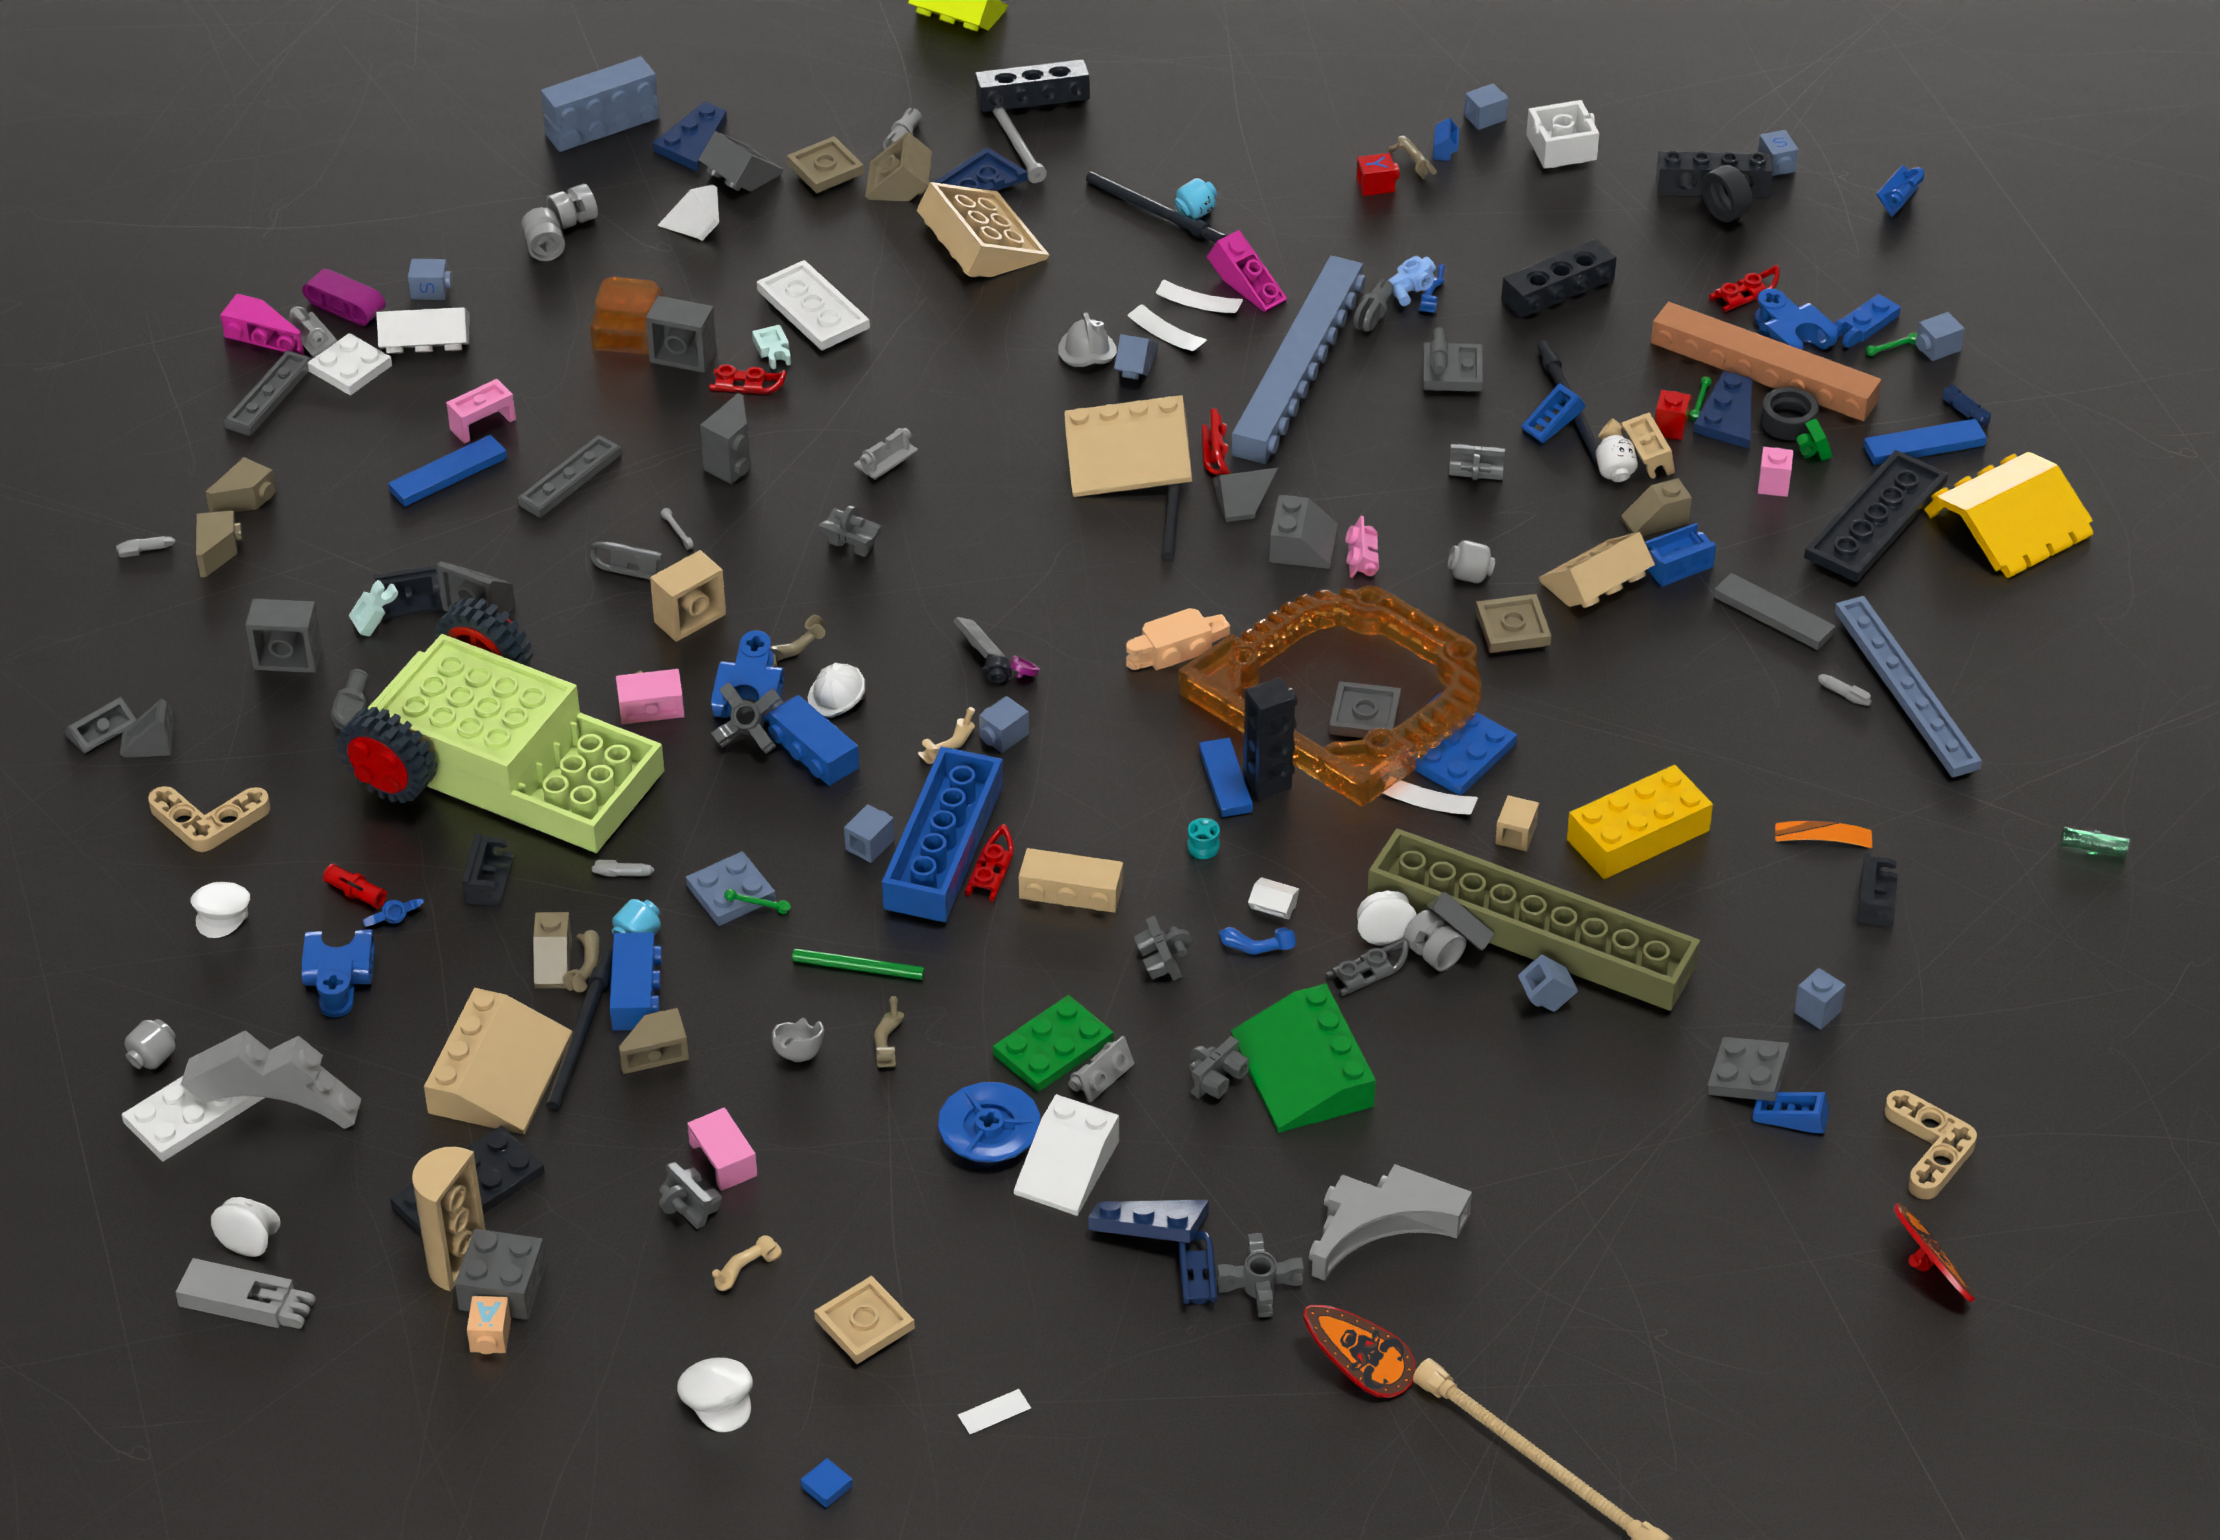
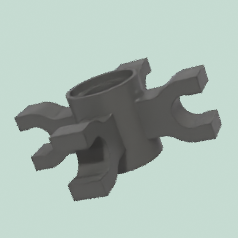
[711,682,784,754]
[1217,1233,1304,1318]

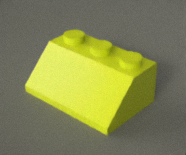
[908,0,1008,32]

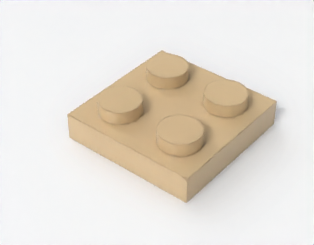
[814,1276,915,1364]

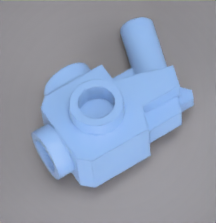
[1388,256,1436,306]

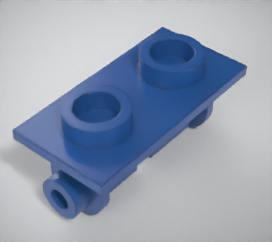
[1876,164,1925,217]

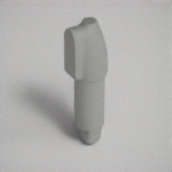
[116,536,175,558]
[1818,674,1872,706]
[592,860,654,877]

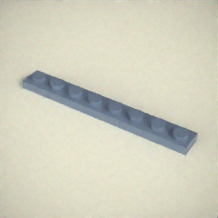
[1835,596,1982,778]

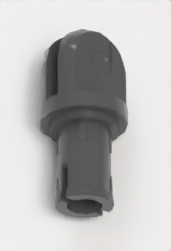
[1354,279,1394,332]
[331,669,369,729]

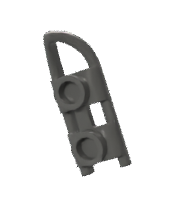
[590,542,663,580]
[1325,938,1408,997]

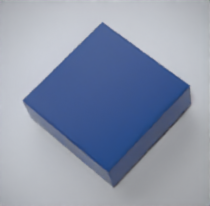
[800,1458,853,1508]

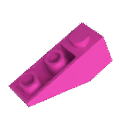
[1207,230,1288,312]
[220,294,304,355]

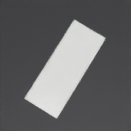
[958,1389,1031,1434]

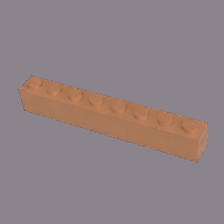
[1651,301,1882,421]

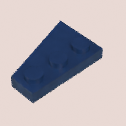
[653,101,727,171]
[934,147,1027,191]
[1693,371,1752,449]
[1088,1199,1209,1243]

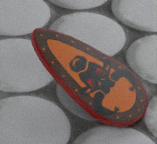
[1893,1203,1976,1303]
[1303,1305,1416,1398]

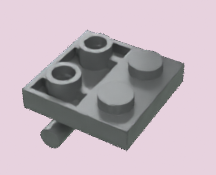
[1423,327,1483,392]

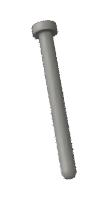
[993,107,1047,183]

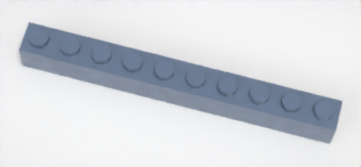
[1232,255,1366,464]

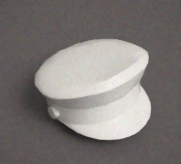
[191,882,250,938]
[1357,890,1417,946]
[211,1197,281,1257]

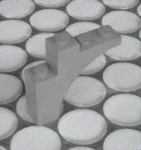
[180,1030,362,1129]
[1309,1164,1472,1281]

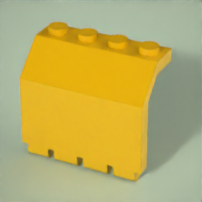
[1925,452,2093,578]

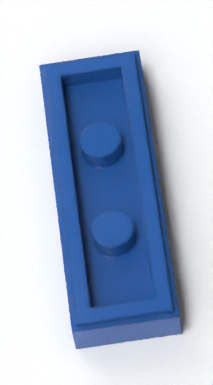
[1199,738,1253,817]

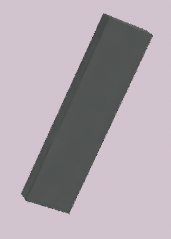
[224,350,312,436]
[517,435,622,518]
[1713,573,1836,650]

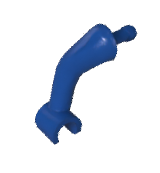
[1219,927,1296,955]

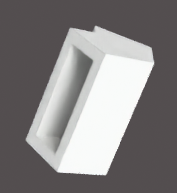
[1248,877,1299,920]

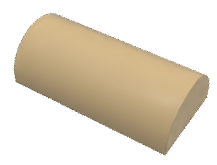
[412,1147,485,1291]

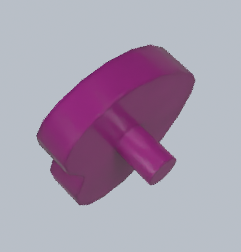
[1010,655,1040,678]

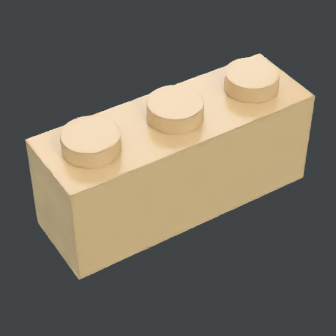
[1019,848,1123,913]

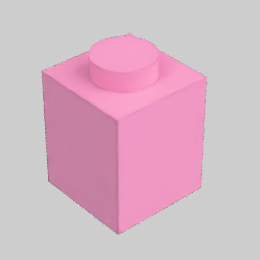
[1758,447,1793,497]

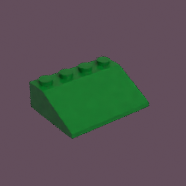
[1231,983,1376,1133]

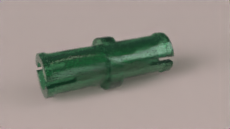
[2060,826,2129,858]

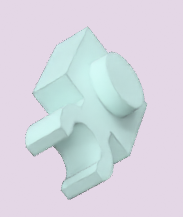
[752,325,791,369]

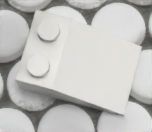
[1014,1094,1119,1216]

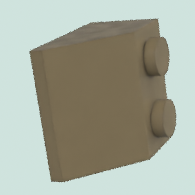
[865,132,932,201]

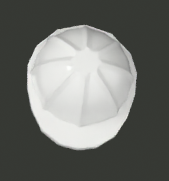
[807,662,866,718]

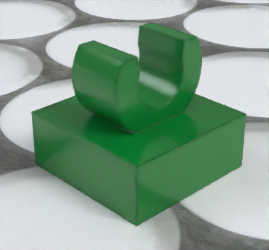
[1796,419,1833,462]

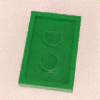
[993,995,1114,1093]

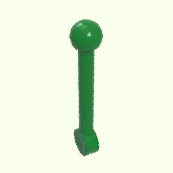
[1866,333,1917,357]
[1689,376,1712,422]
[724,889,791,914]

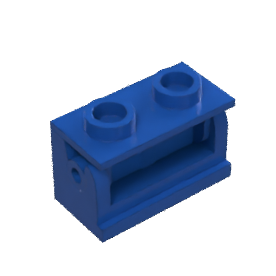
[1645,523,1716,586]

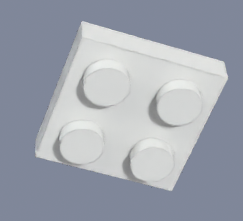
[308,333,392,396]

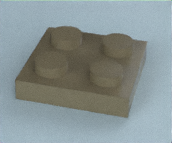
[787,136,864,193]
[1476,594,1551,653]

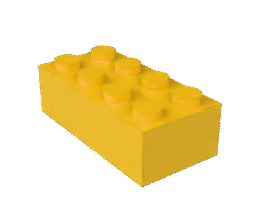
[1567,764,1713,880]

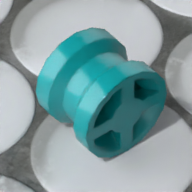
[1187,818,1220,859]

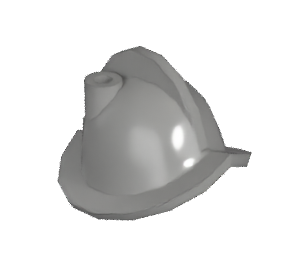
[1058,313,1117,367]

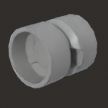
[546,183,598,230]
[521,207,565,261]
[1403,910,1466,971]

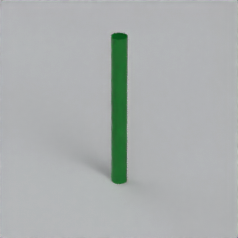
[792,949,925,980]

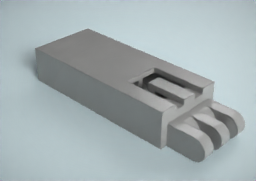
[176,1258,316,1329]

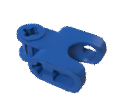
[1754,289,1838,350]
[711,630,785,723]
[302,929,375,1018]

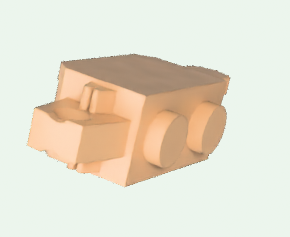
[1126,608,1230,671]

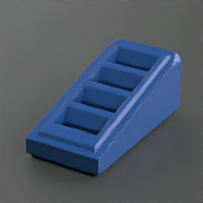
[1521,383,1586,444]
[1752,1092,1829,1133]

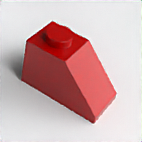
[1655,390,1693,440]

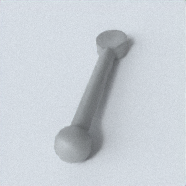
[660,508,694,550]

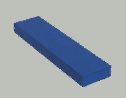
[1863,419,1987,465]
[388,435,507,507]

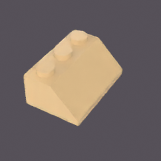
[1538,532,1655,608]

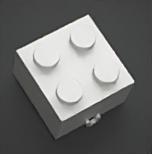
[1526,100,1599,168]

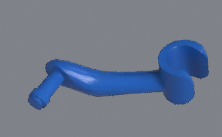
[1419,264,1445,313]

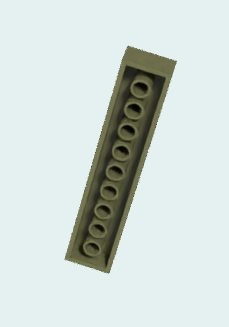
[1367,828,1700,1011]

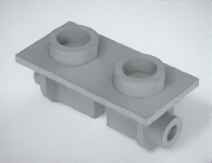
[290,306,337,357]
[854,428,918,480]
[1068,1036,1135,1103]

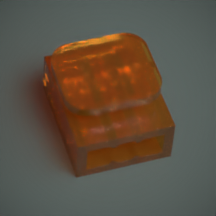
[590,277,663,355]

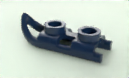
[1179,1231,1218,1304]

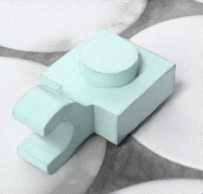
[349,580,398,637]

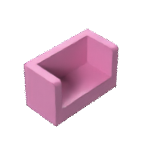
[446,379,516,444]
[616,669,684,725]
[687,1107,757,1191]

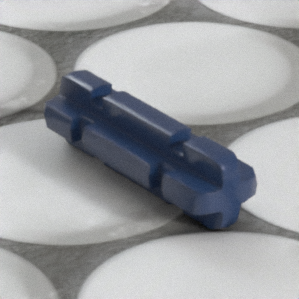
[1942,385,1992,428]

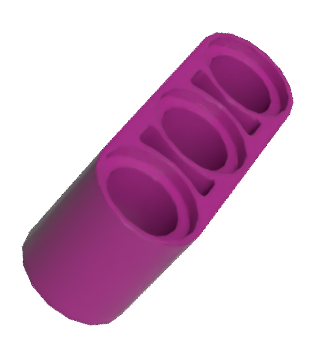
[302,269,386,326]

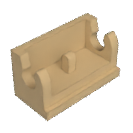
[1622,412,1675,479]

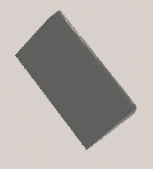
[65,697,137,754]
[1427,892,1494,951]

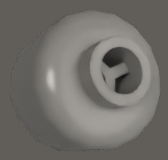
[1448,540,1495,584]
[124,1019,176,1069]

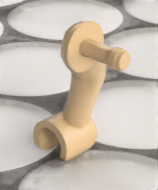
[918,707,975,764]
[712,1235,782,1291]

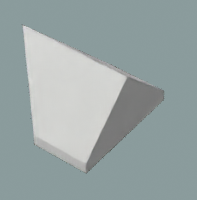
[657,185,719,241]

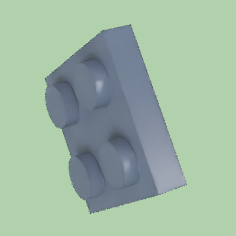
[686,851,776,926]

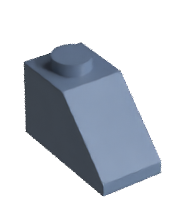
[1114,334,1159,380]

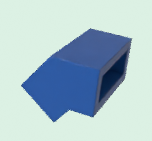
[1433,118,1460,161]

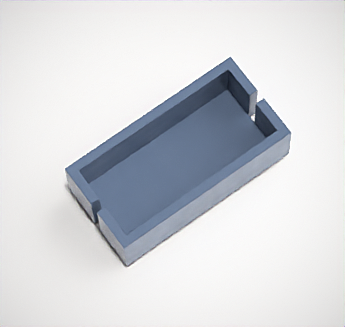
[541,56,659,152]

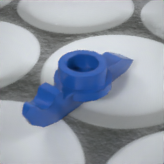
[362,899,425,927]

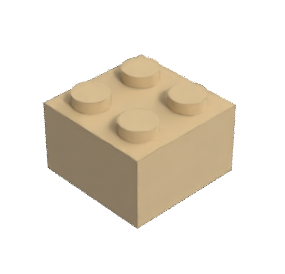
[650,550,726,642]

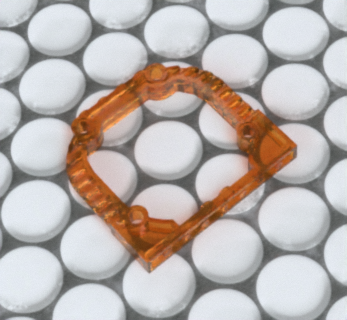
[1178,585,1482,807]

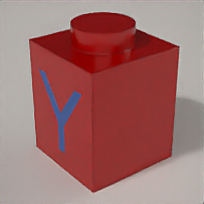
[1356,153,1400,196]

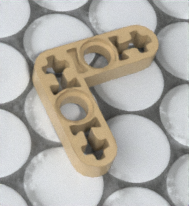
[148,786,270,852]
[1884,1090,1977,1200]

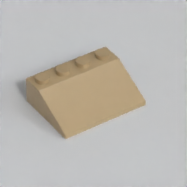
[917,182,1049,277]
[1065,395,1192,497]
[424,988,572,1135]

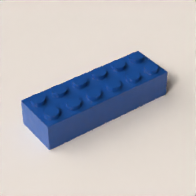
[882,746,1003,922]

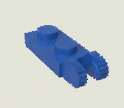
[1834,294,1901,348]

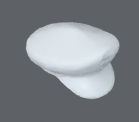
[677,1358,753,1433]

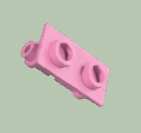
[1345,516,1379,578]

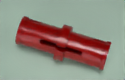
[323,863,388,909]

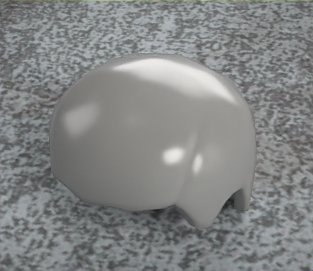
[771,1018,824,1062]

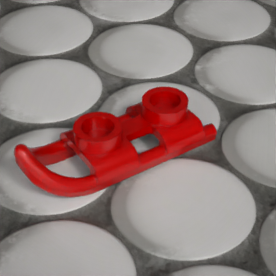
[1709,265,1780,313]
[710,364,787,395]
[1202,408,1230,475]
[964,824,1014,901]

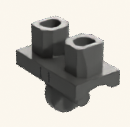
[1449,444,1505,480]
[819,505,882,556]
[1133,915,1192,981]
[1189,1036,1249,1099]
[659,1162,722,1229]

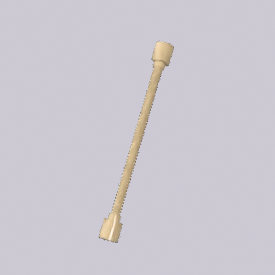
[1413,1358,1673,1540]

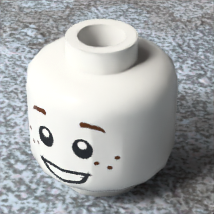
[1596,435,1638,482]

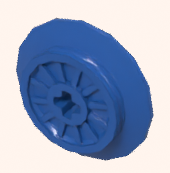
[938,1082,1041,1162]

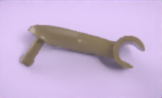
[1388,136,1437,180]
[771,614,825,667]
[562,930,600,992]
[874,996,904,1068]

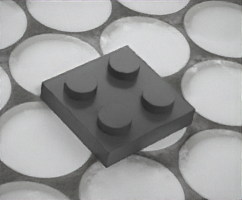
[1329,681,1401,741]
[1707,1037,1791,1101]

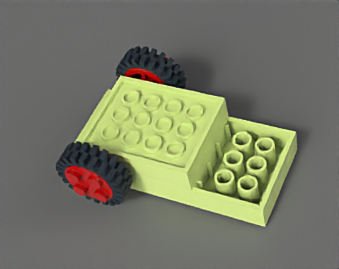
[336,598,664,853]

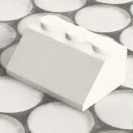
[376,307,470,354]

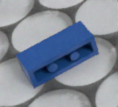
[768,695,859,786]
[610,932,662,1031]

